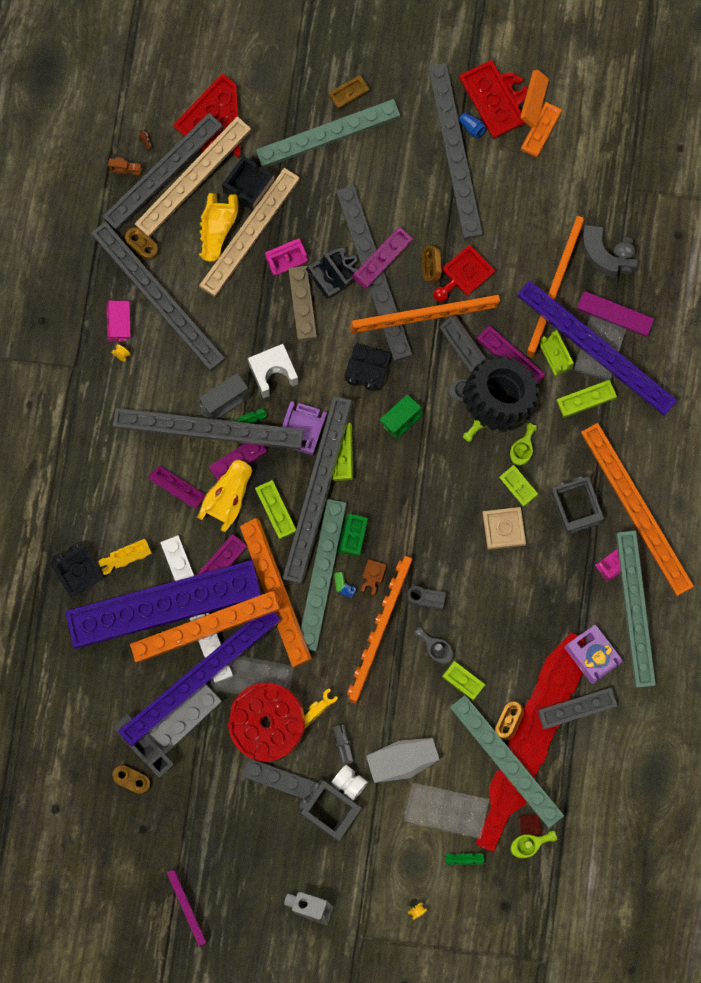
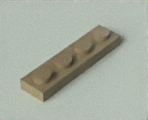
[288,266,317,341]

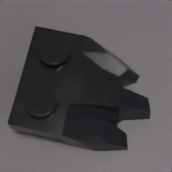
[306,247,358,299]

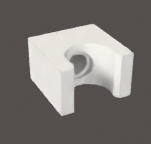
[248,344,298,398]

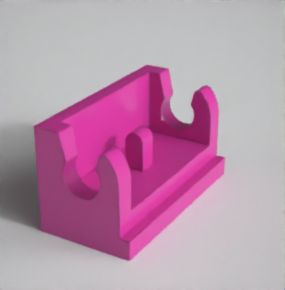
[265,238,308,276]
[106,301,130,342]
[595,549,640,582]

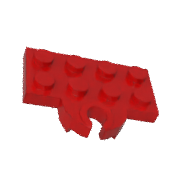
[459,60,527,140]

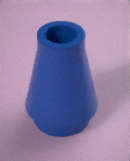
[459,112,486,138]

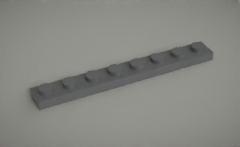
[103,113,223,231]

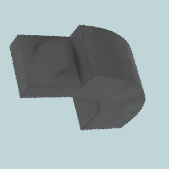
[582,225,638,278]
[113,714,174,778]

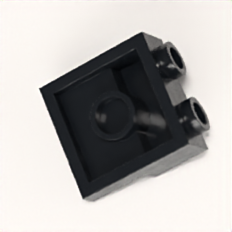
[344,344,391,391]
[50,543,104,598]

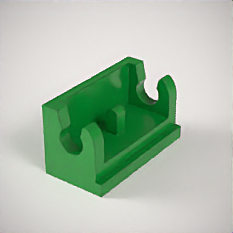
[380,395,423,440]
[337,513,368,557]

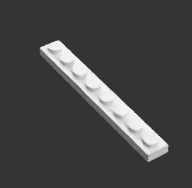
[160,536,233,684]

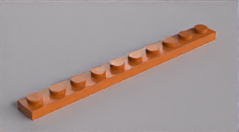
[581,423,694,597]

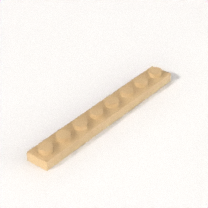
[135,117,252,237]
[199,168,300,297]

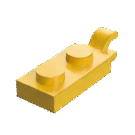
[98,539,152,575]
[304,688,338,729]

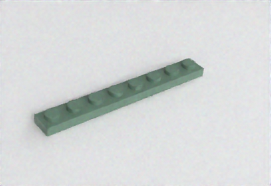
[256,99,400,168]
[301,499,346,652]
[616,531,655,688]
[450,695,564,829]

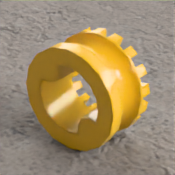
[111,344,131,362]
[408,902,428,921]

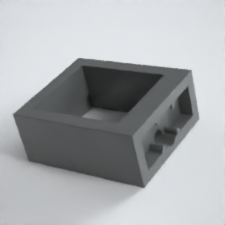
[198,373,250,420]
[551,476,604,535]
[297,780,361,841]

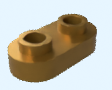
[125,228,158,260]
[422,245,441,283]
[495,702,524,740]
[113,765,150,795]

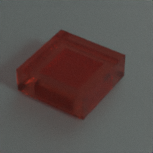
[519,815,541,836]

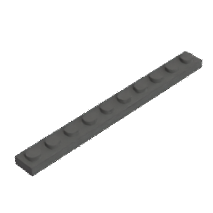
[428,63,482,240]
[336,185,412,362]
[91,221,225,372]
[283,396,353,585]
[113,408,304,450]

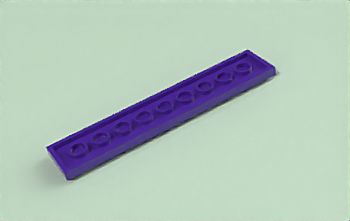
[65,560,261,649]

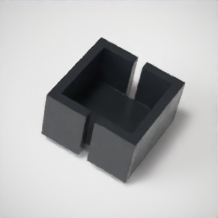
[222,155,275,211]

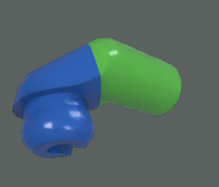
[334,572,356,598]

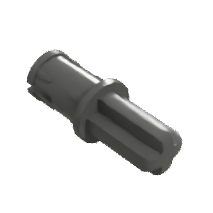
[333,725,353,765]

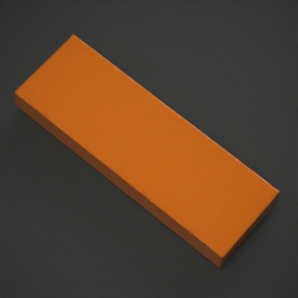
[520,70,549,128]
[521,102,562,158]

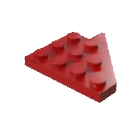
[173,73,241,158]

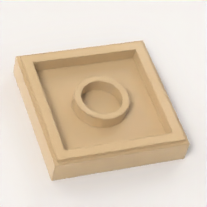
[482,507,526,550]

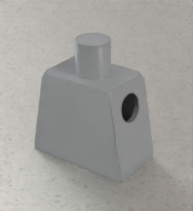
[284,892,334,926]

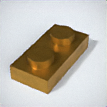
[328,75,369,110]

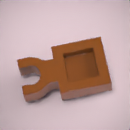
[108,157,142,176]
[361,559,387,596]

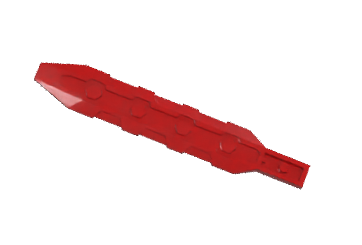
[475,633,585,853]

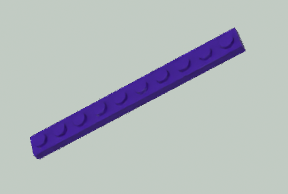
[517,280,677,416]
[118,613,281,747]

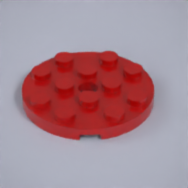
[228,683,305,762]

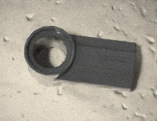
[406,586,445,610]

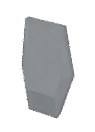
[366,738,439,783]

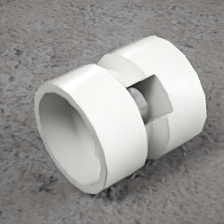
[330,765,368,802]

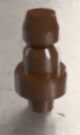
[138,129,152,151]

